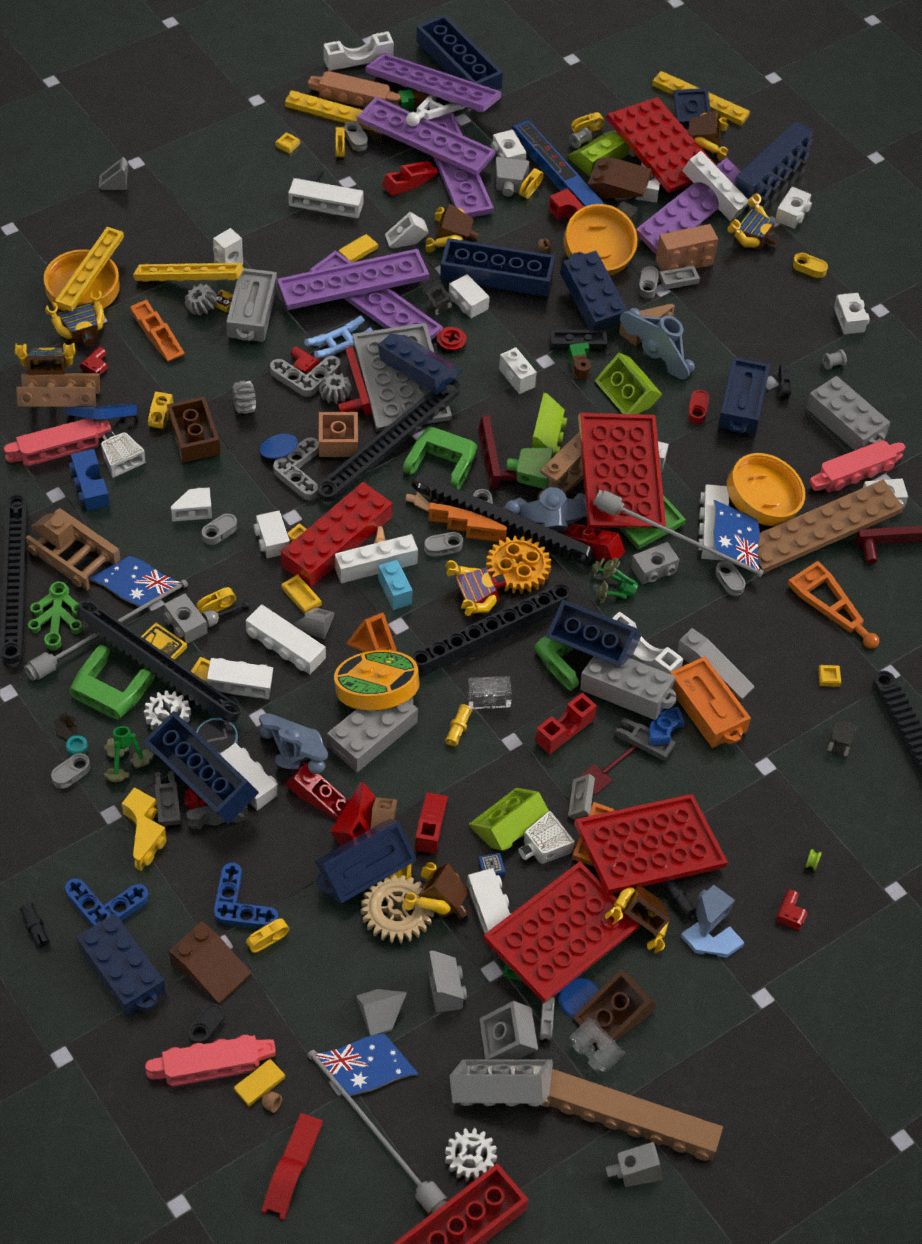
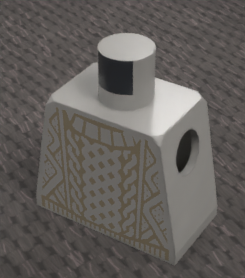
[605,1142,662,1187]

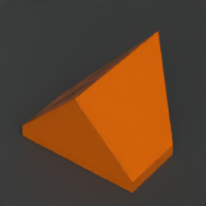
[346,612,397,652]

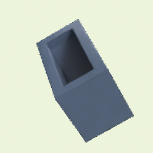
[696,885,735,937]

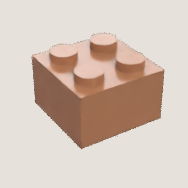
[319,412,358,457]

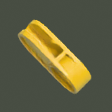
[571,112,605,134]
[336,127,345,157]
[519,169,544,199]
[792,253,828,278]
[196,587,236,615]
[246,918,290,953]

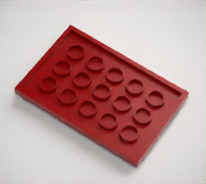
[605,97,716,193]
[578,413,666,529]
[574,794,728,895]
[483,862,641,1004]

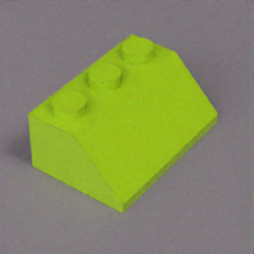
[567,131,630,176]
[594,353,662,414]
[532,393,567,456]
[469,788,549,851]

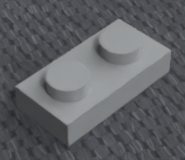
[659,265,700,289]
[568,774,595,820]

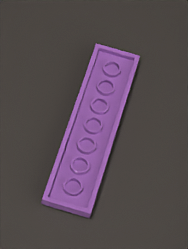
[366,53,501,112]
[357,97,495,176]
[429,112,494,217]
[636,158,741,254]
[277,249,429,310]
[310,251,443,340]

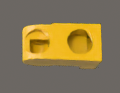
[148,391,174,429]

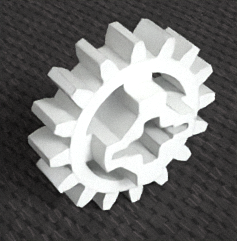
[144,691,191,730]
[445,1128,497,1181]

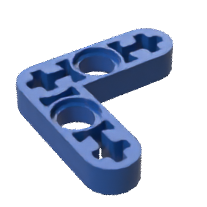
[65,404,138,419]
[214,863,278,929]
[65,878,149,927]

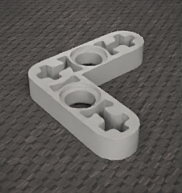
[270,356,341,397]
[273,437,319,500]

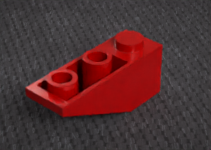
[563,523,625,562]
[285,763,349,820]
[330,782,375,846]
[415,792,448,854]

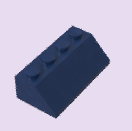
[378,333,462,395]
[546,600,642,667]

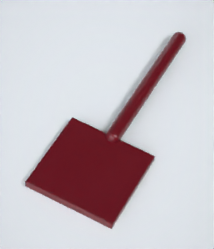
[579,745,637,796]

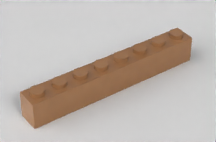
[541,1069,723,1161]

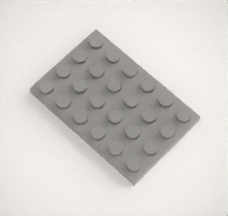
[352,323,452,432]

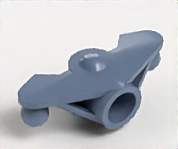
[620,308,695,380]
[503,487,587,533]
[259,714,328,774]

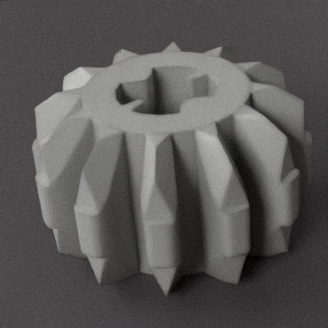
[184,283,217,316]
[319,372,352,404]
[232,381,256,414]

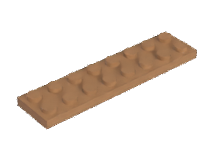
[757,479,903,573]

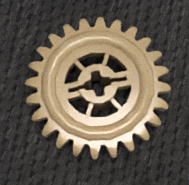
[361,875,434,944]

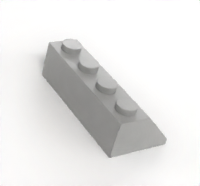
[450,1059,553,1106]

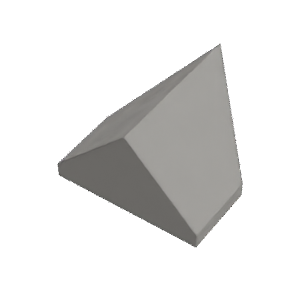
[99,157,128,190]
[292,607,335,639]
[356,989,407,1036]

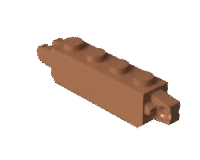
[308,71,401,108]

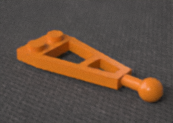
[787,561,879,649]

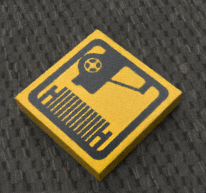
[141,623,187,660]

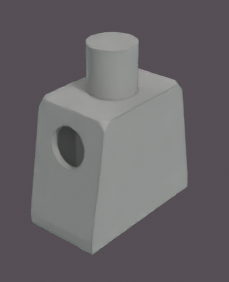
[495,157,529,196]

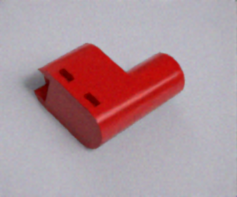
[290,346,319,375]
[79,347,108,375]
[776,890,807,930]

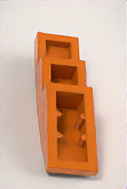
[130,299,185,362]
[428,503,507,542]

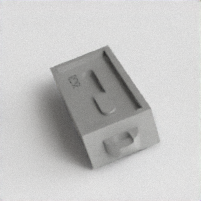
[226,268,277,342]
[806,376,890,451]
[580,656,676,720]
[327,698,418,772]

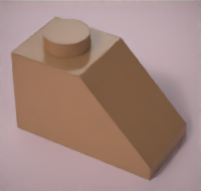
[31,512,75,550]
[370,797,397,830]

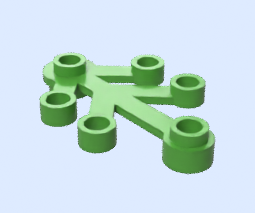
[28,581,83,651]

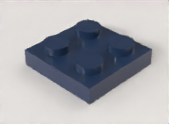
[673,88,711,124]

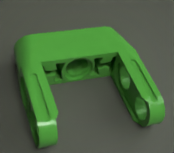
[403,427,478,489]
[534,636,579,691]
[69,645,156,720]

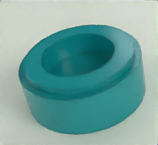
[66,735,88,756]

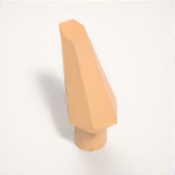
[405,492,430,512]
[374,526,386,544]

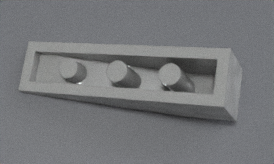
[677,628,755,701]

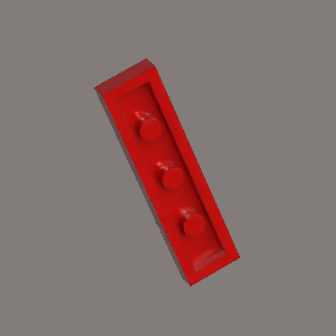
[338,346,372,416]

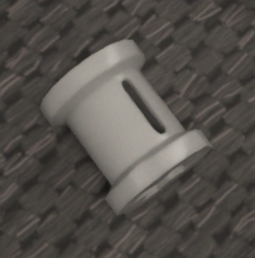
[569,127,592,149]
[822,349,847,370]

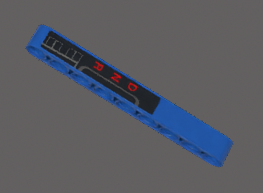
[511,120,604,206]

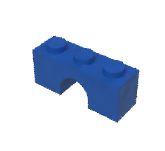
[69,449,110,511]

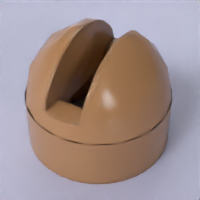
[537,238,551,254]
[262,1091,282,1113]

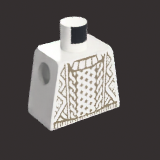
[101,431,146,478]
[519,811,575,864]

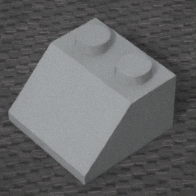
[428,951,467,1013]
[479,1001,538,1059]

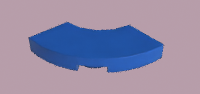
[648,707,685,745]

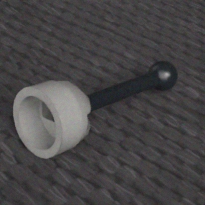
[202,601,250,628]

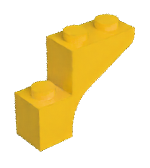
[122,787,167,871]

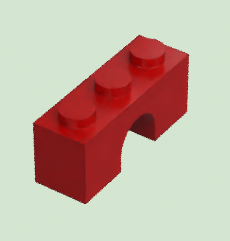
[548,189,585,221]
[535,693,597,755]

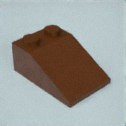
[588,158,652,199]
[169,921,251,1005]
[573,969,658,1051]

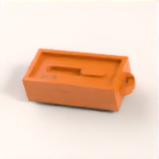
[670,656,751,748]

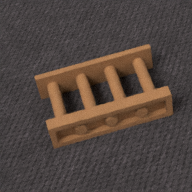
[16,373,100,407]
[537,432,584,500]
[26,508,121,591]

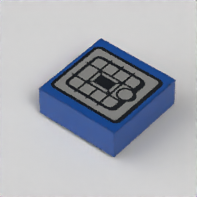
[478,853,505,876]

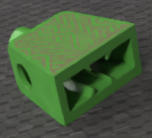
[507,448,554,489]

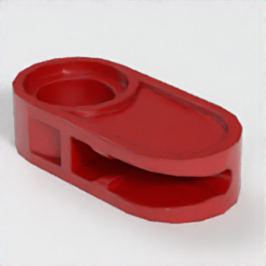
[688,390,709,424]

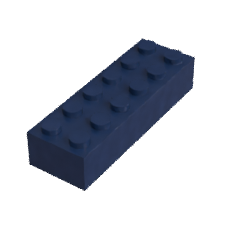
[416,14,503,90]
[735,121,813,212]
[440,238,555,297]
[143,711,259,824]

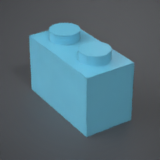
[378,559,413,610]

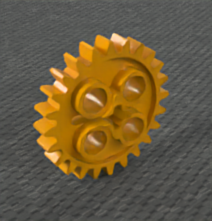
[486,536,551,594]

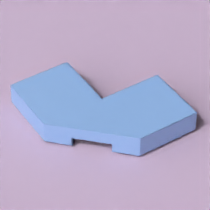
[681,922,744,958]

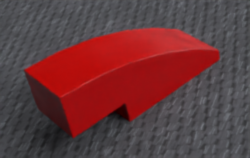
[382,161,439,196]

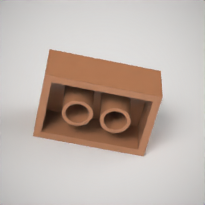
[656,224,718,271]

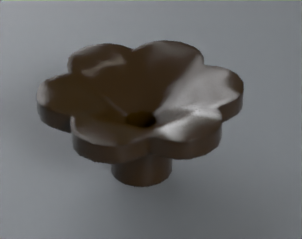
[54,713,78,740]

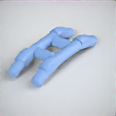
[304,315,373,358]

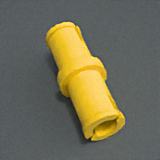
[445,704,472,747]

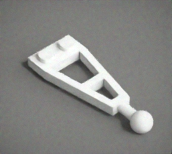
[406,95,465,126]

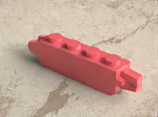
[3,418,111,466]
[809,440,906,493]
[145,1035,276,1086]

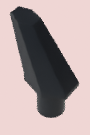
[305,170,324,183]

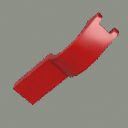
[261,1113,323,1221]

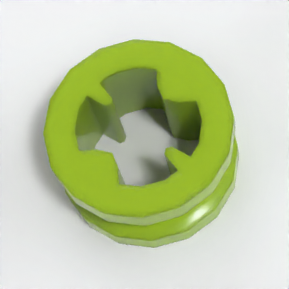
[805,849,822,871]

